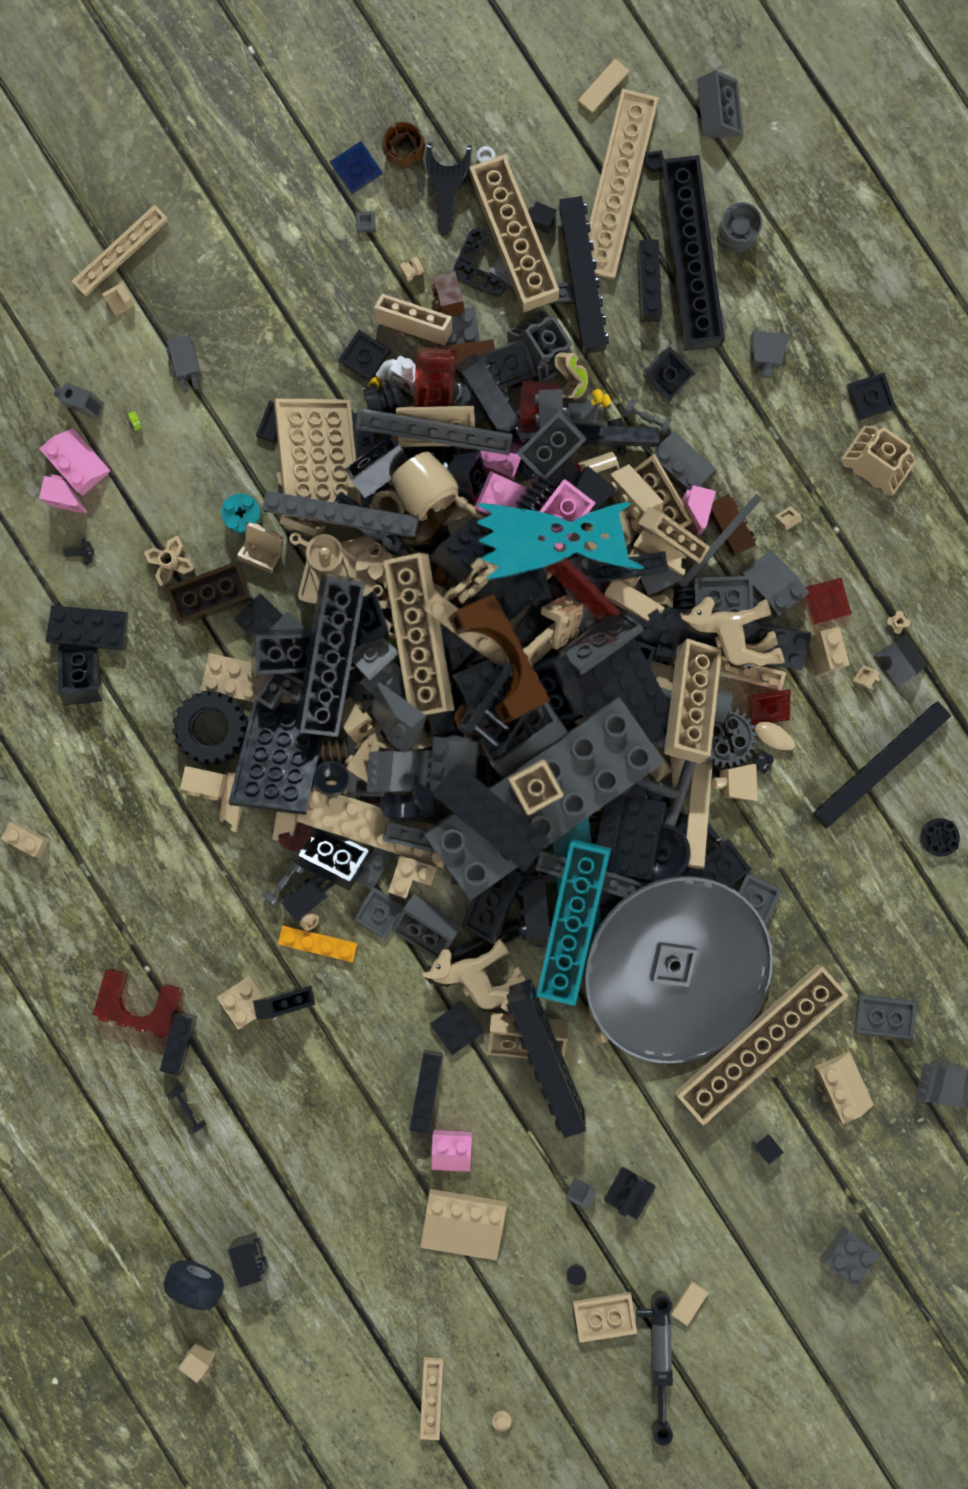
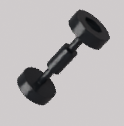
[166,1084,207,1135]

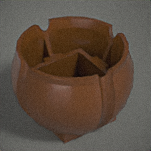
[382,121,425,169]

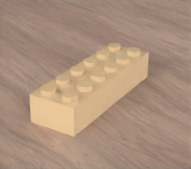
[664,639,722,764]

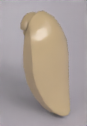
[754,722,795,750]

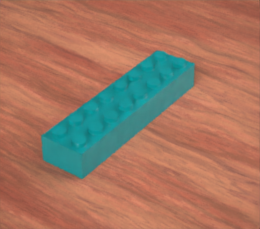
[536,839,611,1006]

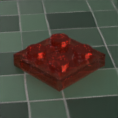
[806,577,852,625]

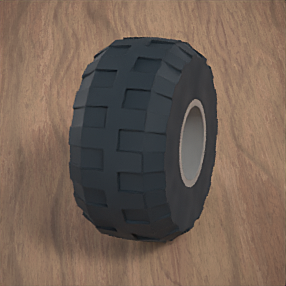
[163,1260,224,1311]

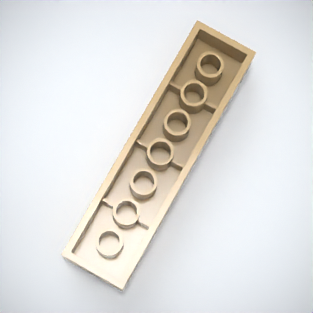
[469,154,560,313]
[384,553,454,715]

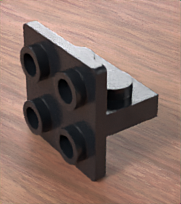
[604,1167,656,1219]

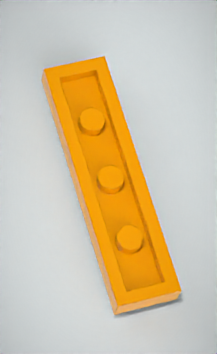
[278,925,358,962]

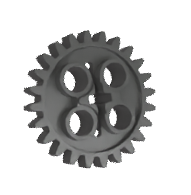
[706,707,758,769]

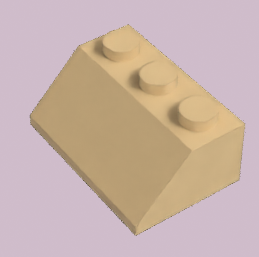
[814,1051,874,1124]

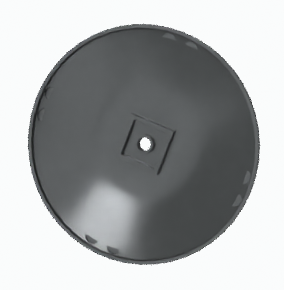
[584,876,773,1064]

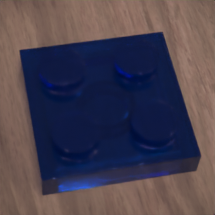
[330,141,383,195]

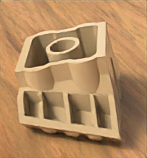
[841,426,916,495]

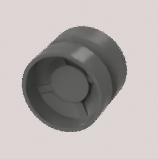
[717,202,762,253]

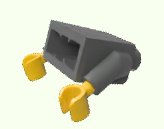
[563,389,611,426]

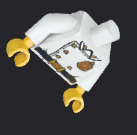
[368,356,428,407]

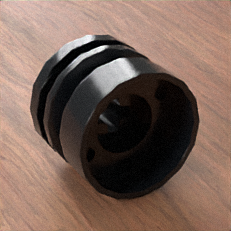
[363,380,405,414]

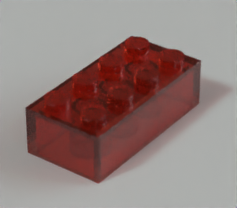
[414,347,457,407]

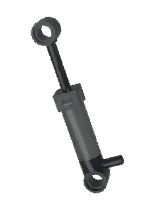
[636,1290,673,1446]

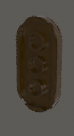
[399,502,454,546]

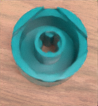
[221,493,263,536]

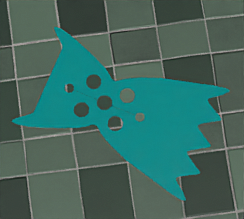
[477,502,644,579]

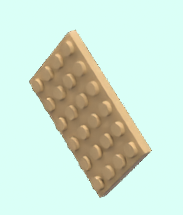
[274,399,362,506]

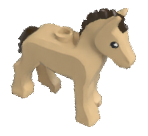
[680,597,785,670]
[422,939,525,1012]

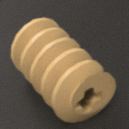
[318,739,348,764]

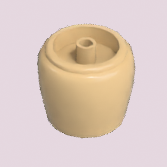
[391,452,459,521]

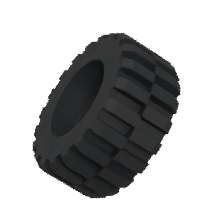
[172,691,249,765]

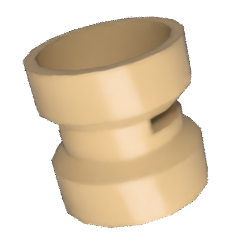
[399,256,424,282]

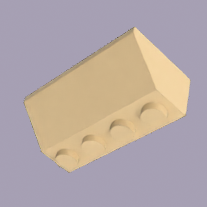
[634,454,694,529]
[487,1012,568,1059]

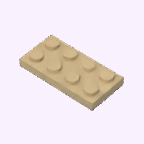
[396,406,475,447]

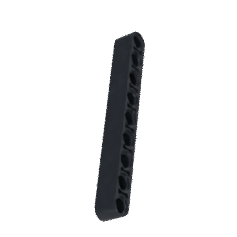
[812,701,951,829]

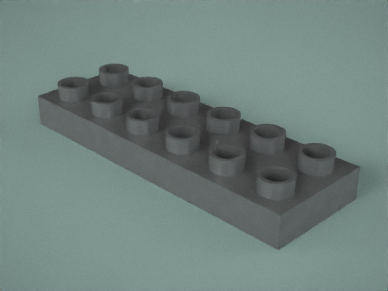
[424,697,665,900]

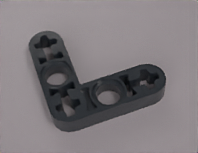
[453,228,505,297]

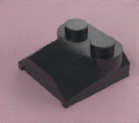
[642,347,696,402]

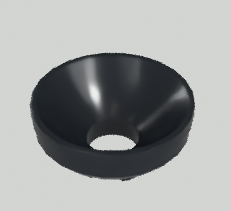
[314,761,349,797]

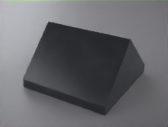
[356,591,389,644]
[874,634,928,687]

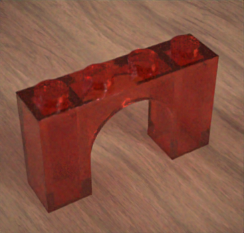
[93,968,184,1037]

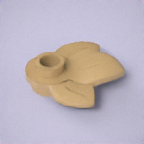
[355,542,393,580]

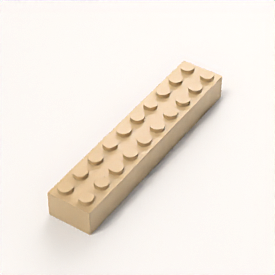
[674,964,849,1126]

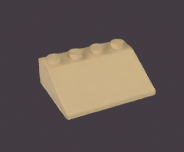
[420,1189,506,1260]

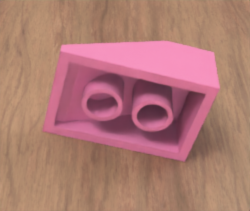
[475,471,527,515]
[539,479,595,552]

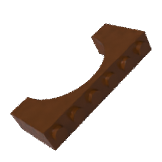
[448,594,550,725]

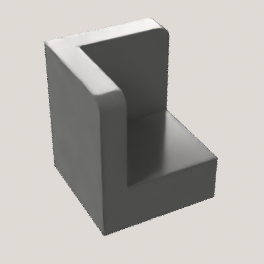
[566,1178,597,1210]

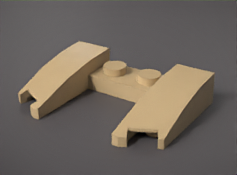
[604,530,686,622]
[219,772,298,840]

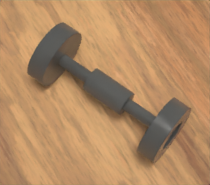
[623,398,672,436]
[262,858,306,906]

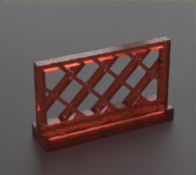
[545,557,621,621]

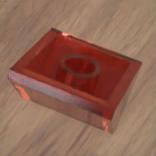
[747,689,791,725]

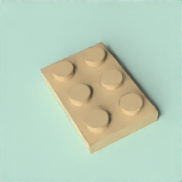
[573,1292,637,1343]

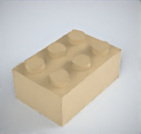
[608,465,664,534]

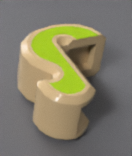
[555,352,588,400]

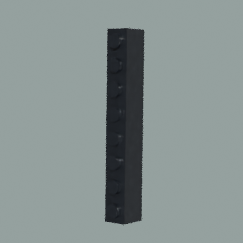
[558,196,609,354]

